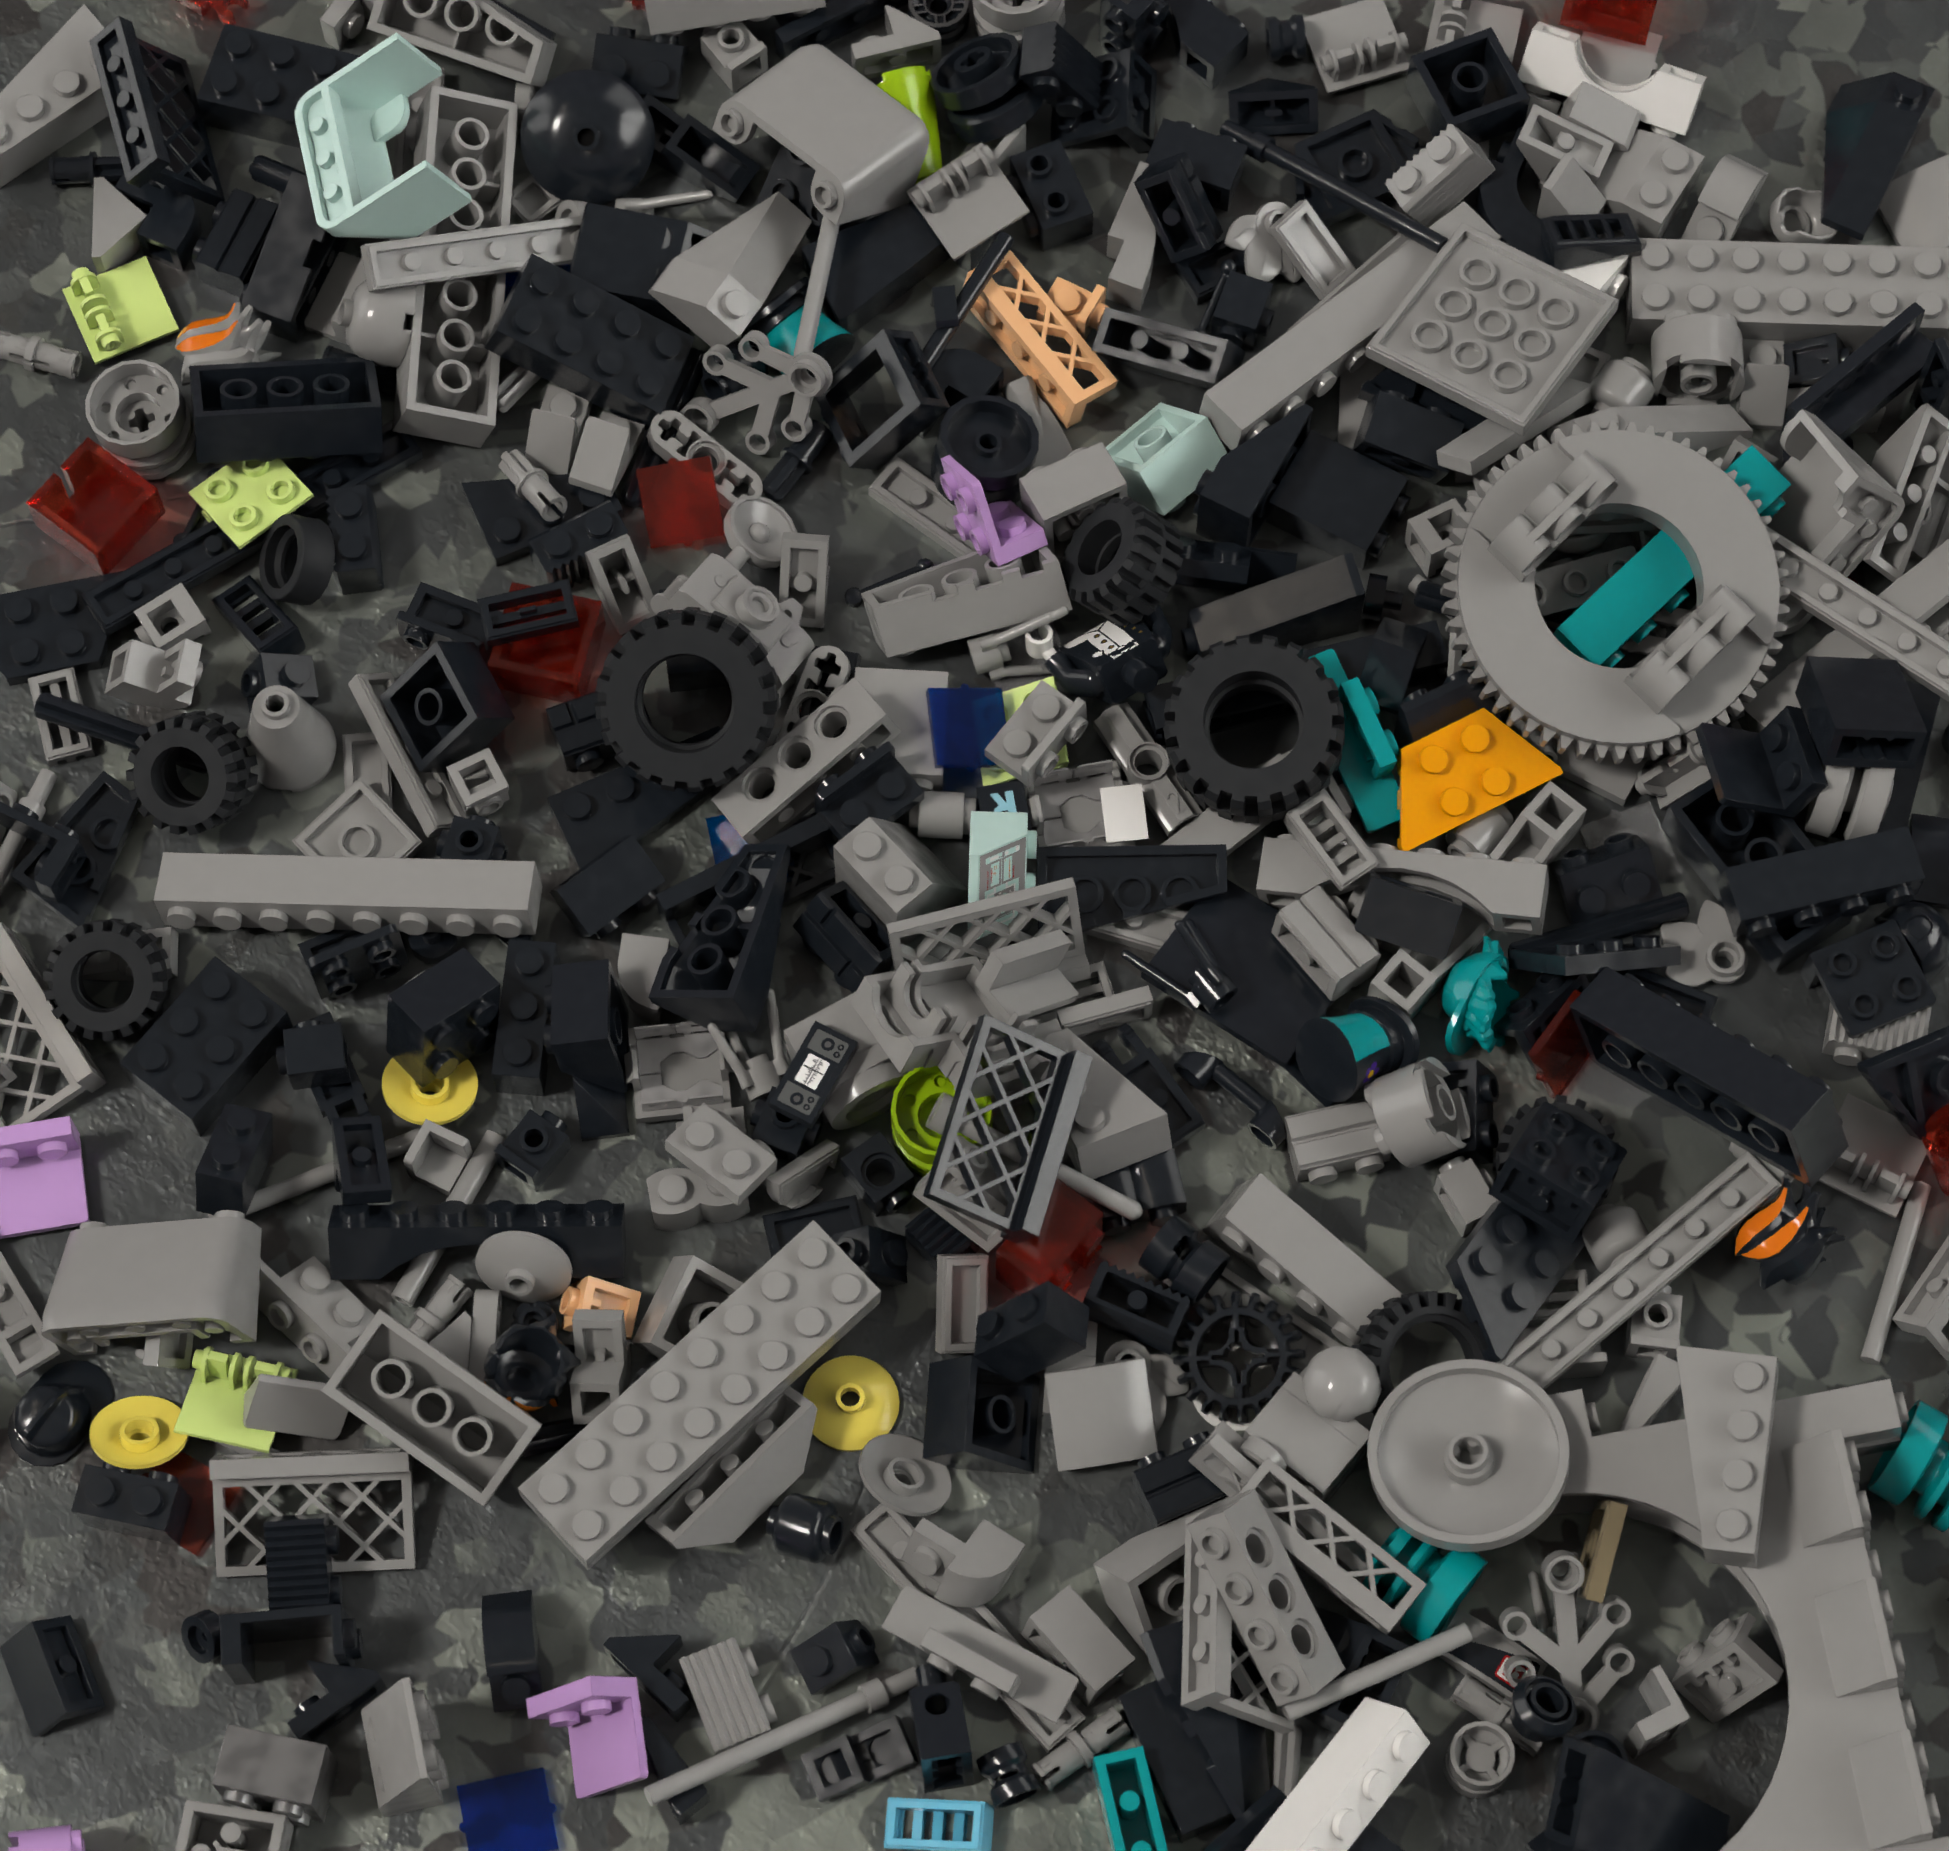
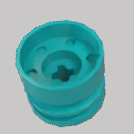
[1868,1399,1949,1532]
[1362,1527,1488,1642]

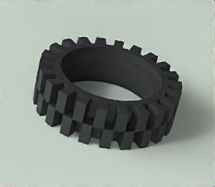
[1351,1291,1489,1416]

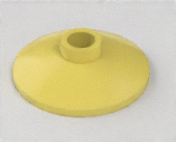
[382,1058,478,1125]
[803,1355,900,1452]
[89,1396,189,1469]

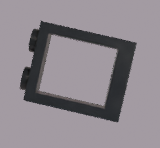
[815,329,950,470]

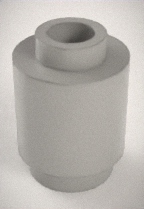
[909,791,976,839]
[1446,804,1514,857]

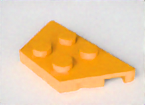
[1397,708,1563,851]

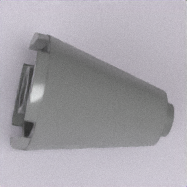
[245,685,337,793]

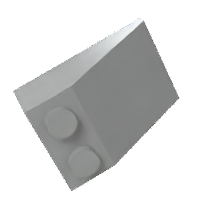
[1538,129,1705,239]
[631,1255,743,1359]

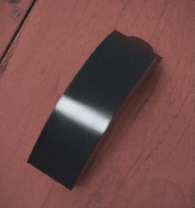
[1476,127,1552,266]

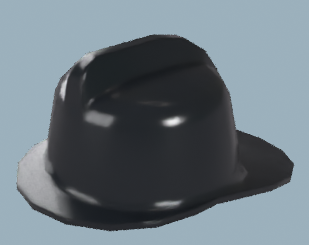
[8,1360,113,1467]

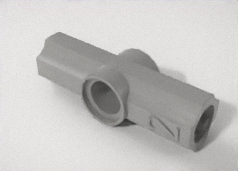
[1093,702,1202,838]

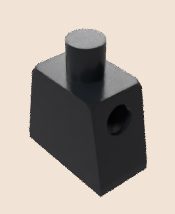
[909,1664,974,1793]

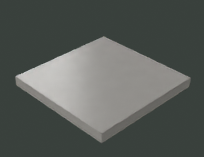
[1366,222,1619,436]

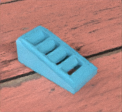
[884,1797,994,1851]

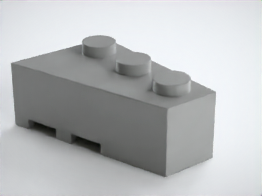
[1038,1028,1172,1179]

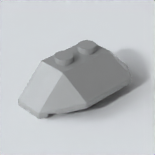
[1863,404,1949,582]
[645,1386,818,1549]

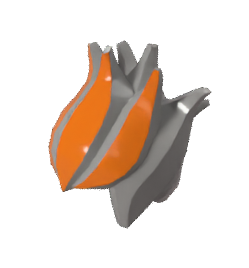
[175,302,281,386]

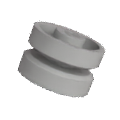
[1804,760,1896,840]

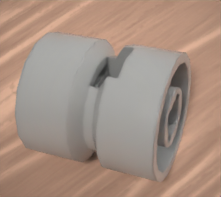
[1443,1721,1515,1798]

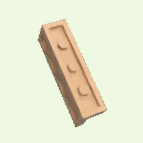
[963,250,1118,428]

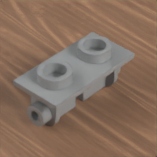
[1634,740,1711,810]

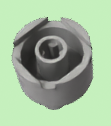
[1651,310,1745,406]
[1364,1057,1471,1168]

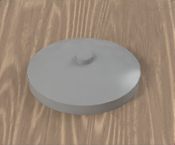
[1367,1359,1569,1552]

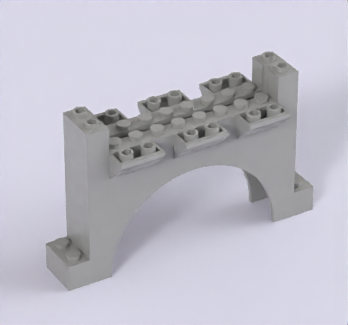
[1548,1379,1949,1851]

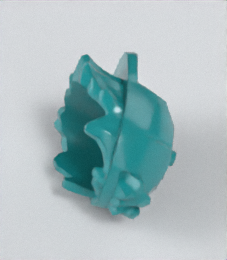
[1441,936,1520,1056]

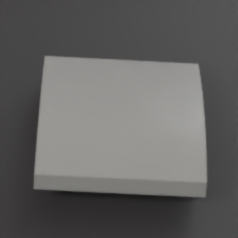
[1877,154,1949,248]
[1044,1357,1159,1472]

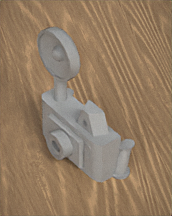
[650,495,815,711]

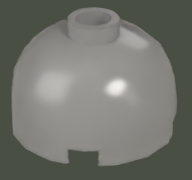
[338,280,416,368]

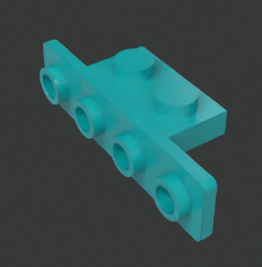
[1308,649,1400,833]

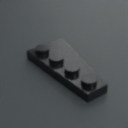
[1037,844,1227,936]

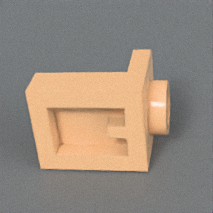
[1036,276,1109,341]
[559,1276,642,1340]

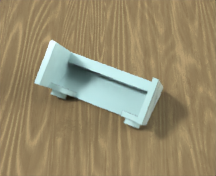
[295,32,472,239]

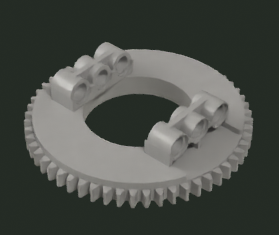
[1440,420,1790,764]

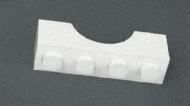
[1517,21,1707,138]

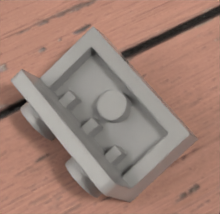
[665,1103,777,1206]

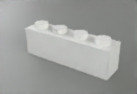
[1246,1697,1430,1851]

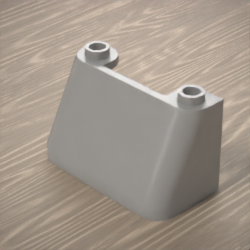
[712,44,929,225]
[1767,409,1905,635]
[41,1210,262,1355]

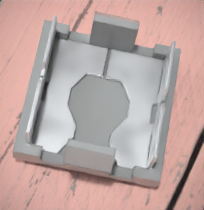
[1026,760,1135,847]
[624,1021,734,1123]

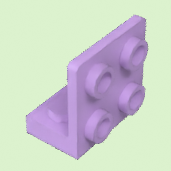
[940,455,1048,567]
[0,1116,90,1239]
[526,1676,648,1799]

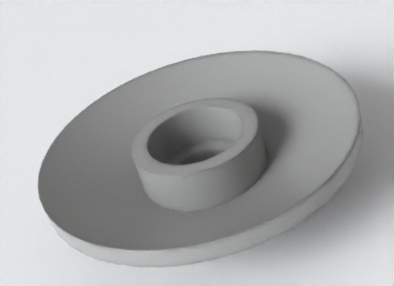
[475,1231,572,1303]
[858,1434,952,1516]

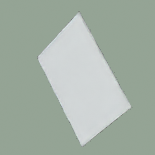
[1100,784,1149,843]

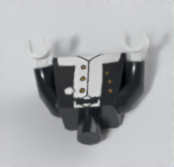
[1025,604,1172,705]

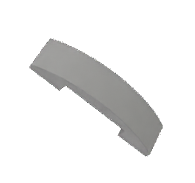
[0,1251,61,1379]

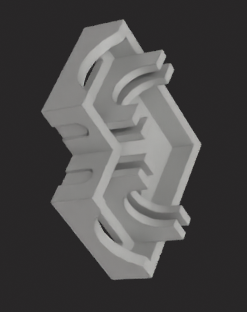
[850,956,1051,1099]

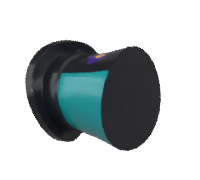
[740,277,855,393]
[1295,996,1420,1102]

